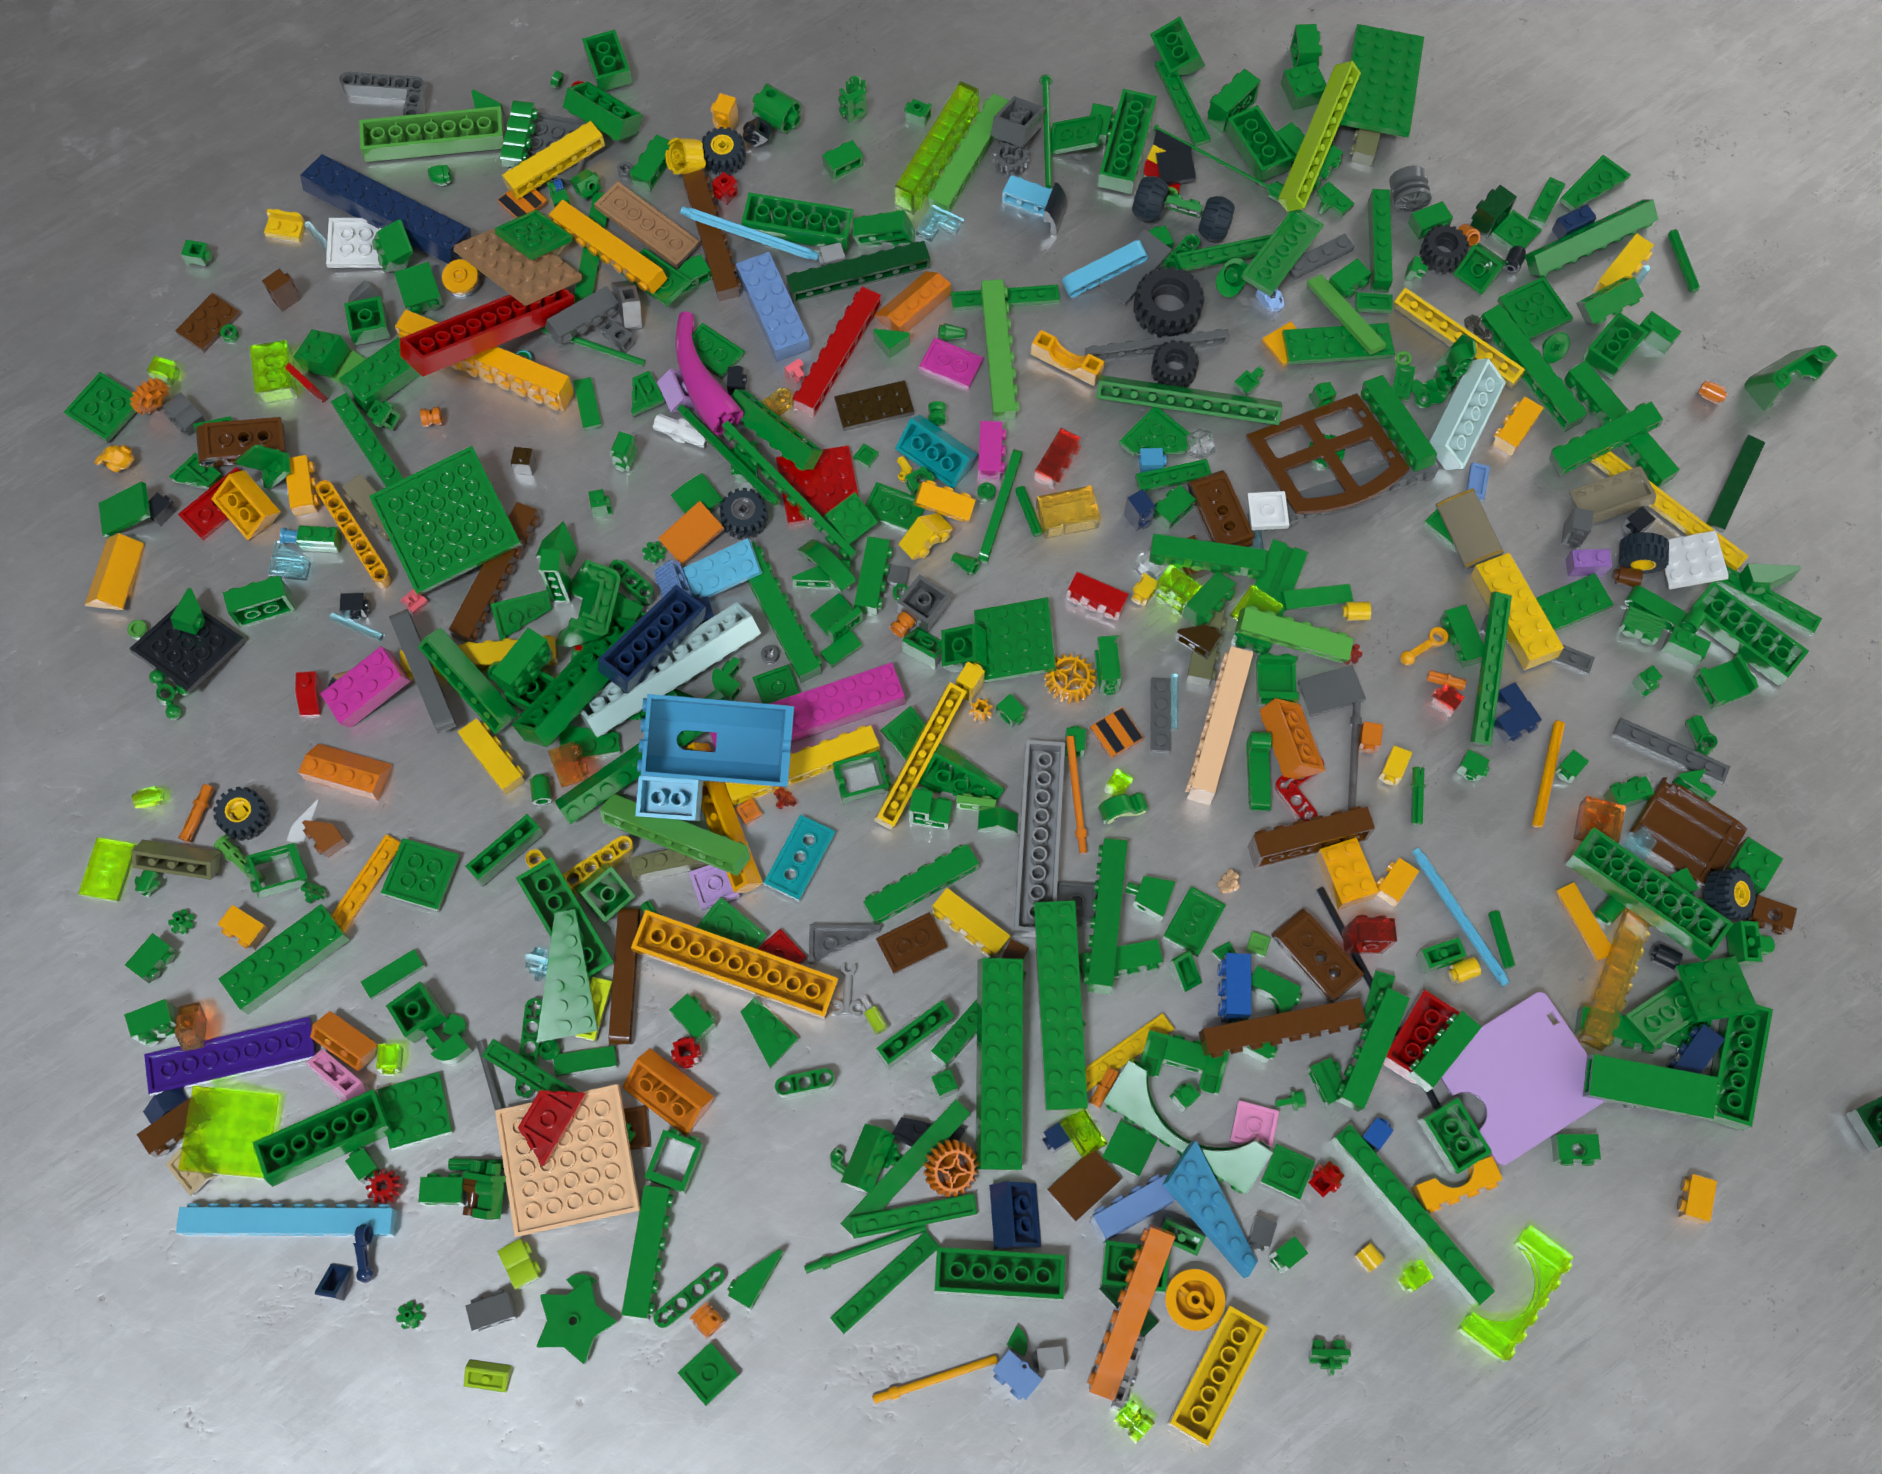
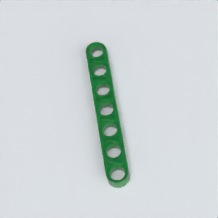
[978,449,1023,564]

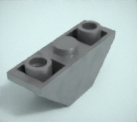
[611,280,642,330]

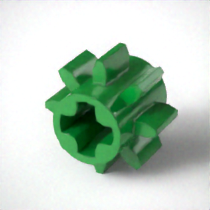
[845,76,867,94]

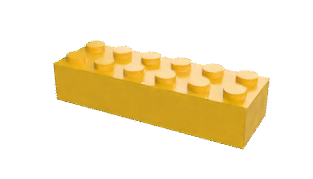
[1470,553,1564,670]
[1167,1306,1268,1447]

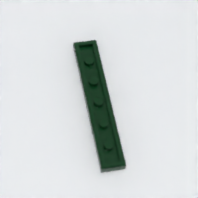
[1706,434,1766,532]

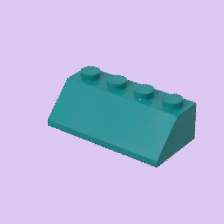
[895,415,979,489]

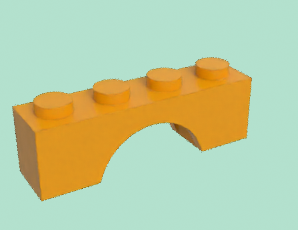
[1031,329,1105,386]
[1412,1156,1503,1213]

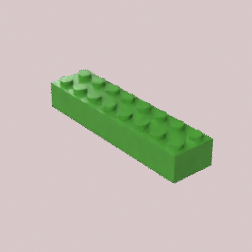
[359,106,505,162]

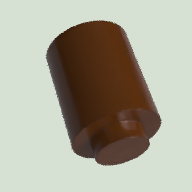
[1612,566,1643,587]

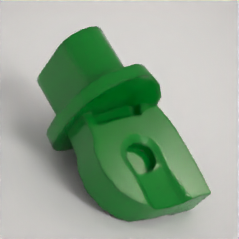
[1275,1089,1306,1112]

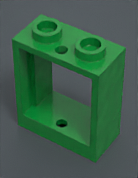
[243,843,308,899]

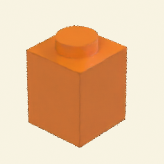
[1359,721,1383,754]

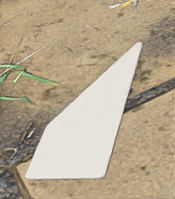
[287,799,319,844]

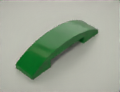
[797,539,856,592]

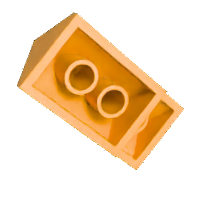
[84,533,145,610]

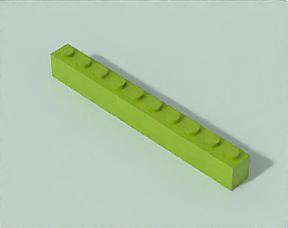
[1278,61,1361,212]

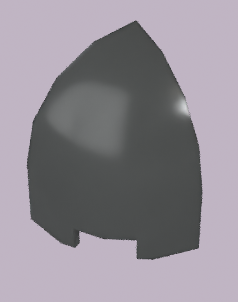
[348,280,382,302]

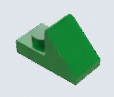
[1672,769,1716,802]

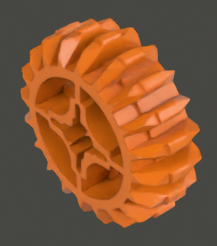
[923,1139,979,1197]

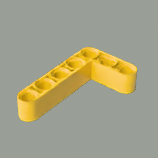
[525,836,635,894]

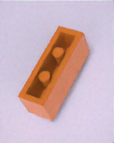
[310,1011,378,1071]

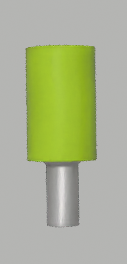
[860,996,889,1035]

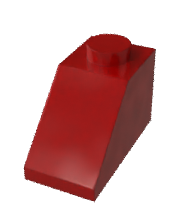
[295,671,322,717]

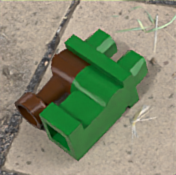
[462,1160,506,1220]

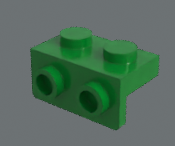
[838,88,867,123]

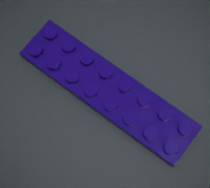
[144,1017,316,1096]

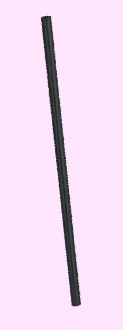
[1316,887,1441,1109]

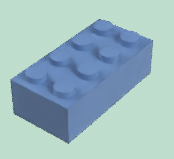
[1090,1174,1176,1244]

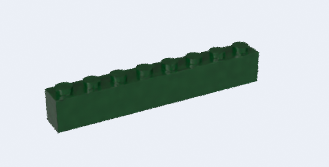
[786,241,930,303]

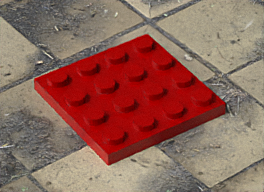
[776,445,859,526]

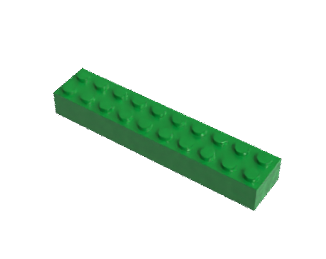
[1033,901,1088,1111]
[976,958,1023,1170]

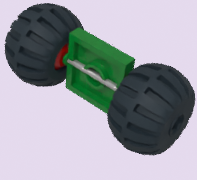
[1132,176,1235,241]

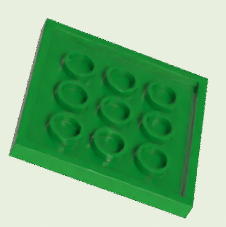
[974,597,1057,683]

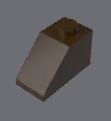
[1174,625,1222,659]

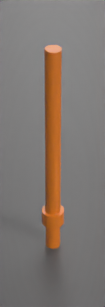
[1066,736,1087,854]

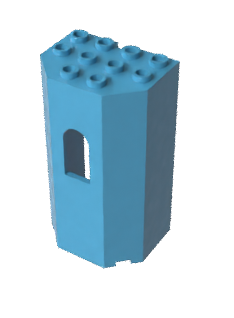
[637,694,794,787]

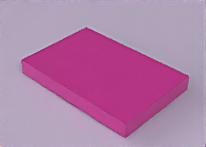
[919,337,984,390]

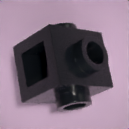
[742,116,771,147]

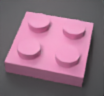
[1229,1101,1279,1147]

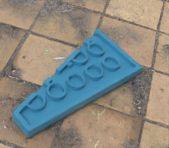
[1162,1140,1258,1278]

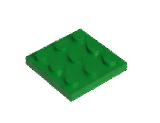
[495,210,573,260]
[1497,276,1573,341]
[63,372,136,443]
[381,838,460,912]
[1675,956,1758,1023]
[378,1072,453,1150]

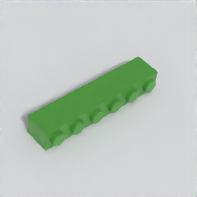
[1235,606,1354,663]

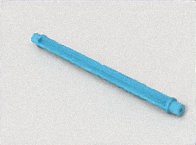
[680,206,819,261]
[1412,847,1510,987]

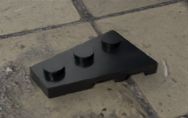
[892,1117,966,1160]

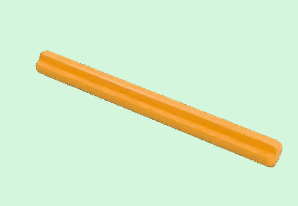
[1532,720,1565,828]

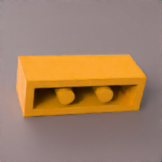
[1493,396,1544,456]
[286,455,320,517]
[913,480,976,523]

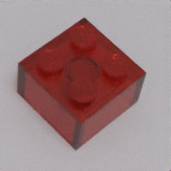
[1342,915,1397,954]

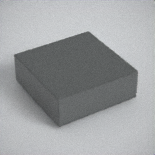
[887,564,909,585]

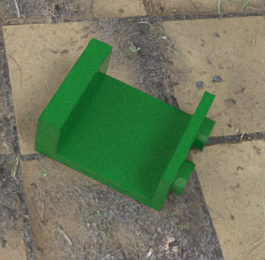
[1693,654,1759,709]

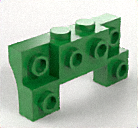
[1140,1030,1229,1096]

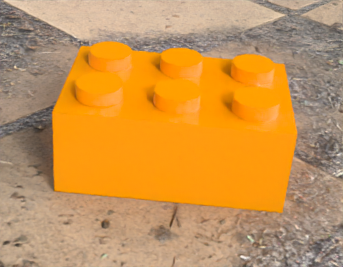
[1315,837,1379,910]

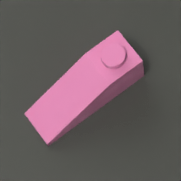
[306,1049,366,1102]

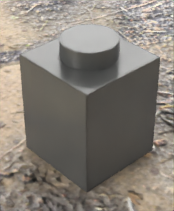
[1247,1216,1277,1252]

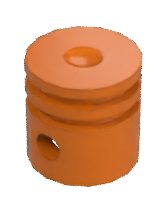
[689,1302,725,1339]

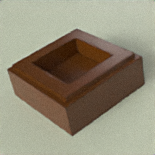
[1002,939,1029,960]

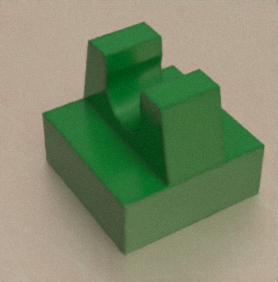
[1404,255,1428,281]

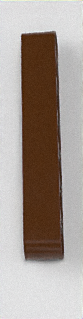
[608,908,640,1046]

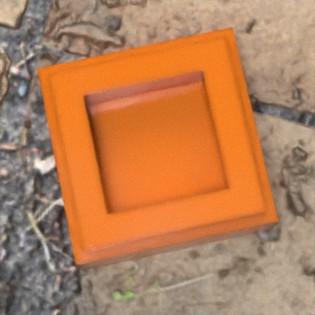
[735,798,763,825]

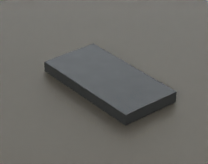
[1099,229,1172,306]

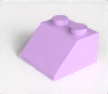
[657,369,695,413]

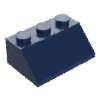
[989,1181,1041,1250]

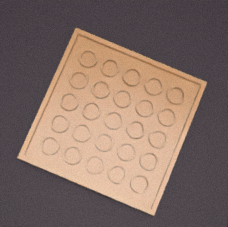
[495,1084,640,1237]

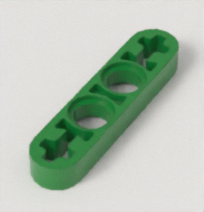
[654,1267,725,1329]

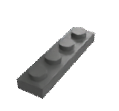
[1289,234,1355,280]
[1150,678,1171,753]

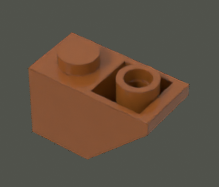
[302,820,348,858]

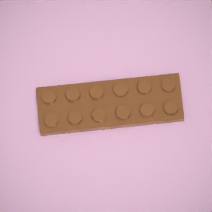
[594,181,700,268]

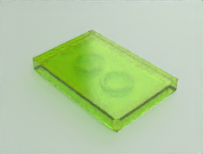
[78,838,136,903]

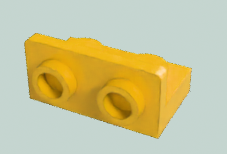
[264,209,306,242]

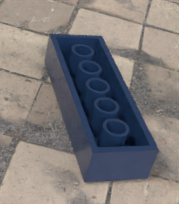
[598,585,706,694]

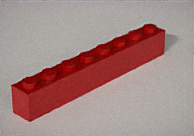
[792,286,882,417]

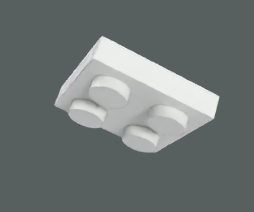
[1246,491,1289,530]

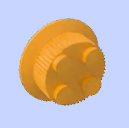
[1165,1269,1225,1331]

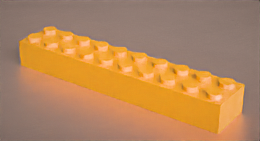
[395,309,574,412]
[631,910,838,1019]

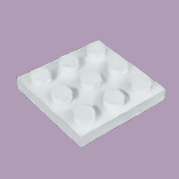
[326,218,382,268]
[1664,530,1728,590]

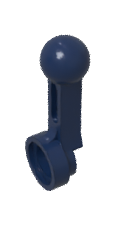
[353,1223,374,1284]

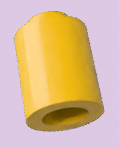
[1341,601,1371,621]
[1448,956,1481,984]

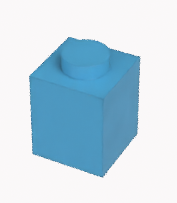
[1138,448,1167,473]

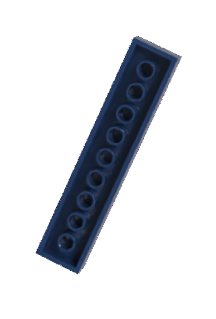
[300,154,471,264]

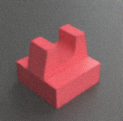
[784,358,804,383]
[400,588,428,615]

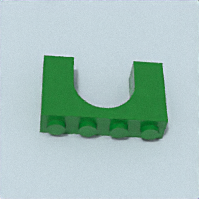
[1229,966,1302,1063]

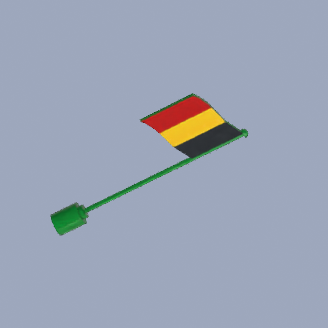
[1143,125,1284,204]

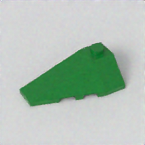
[918,743,1005,802]

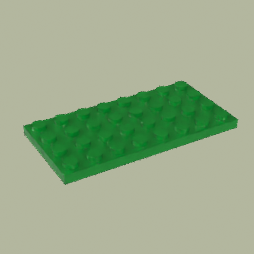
[1339,24,1424,138]

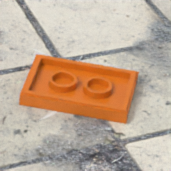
[658,501,725,566]

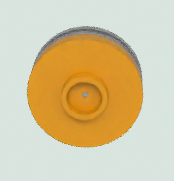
[442,259,481,299]

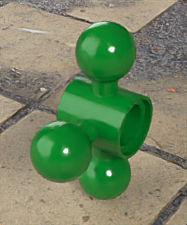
[149,670,190,720]

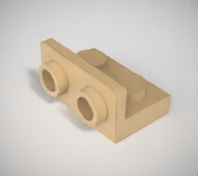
[165,1144,218,1196]

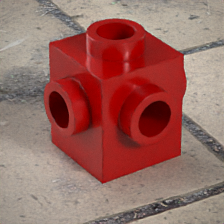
[712,172,739,205]
[671,1037,702,1069]
[1308,1161,1345,1198]

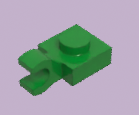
[1233,366,1265,396]

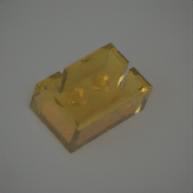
[1036,485,1101,539]

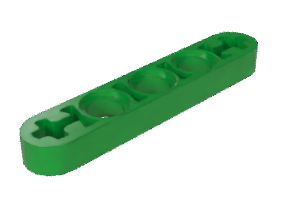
[515,998,542,1099]

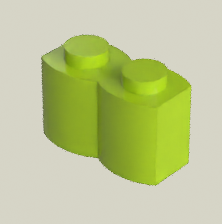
[497,1238,542,1290]

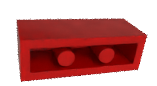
[1066,572,1129,620]

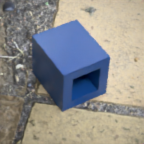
[1361,1117,1394,1153]

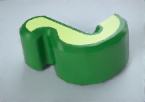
[1098,792,1149,825]

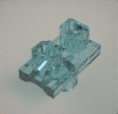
[524,947,548,982]

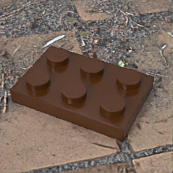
[175,293,241,353]

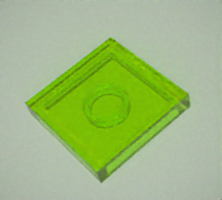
[1229,584,1283,621]
[1059,1109,1108,1158]

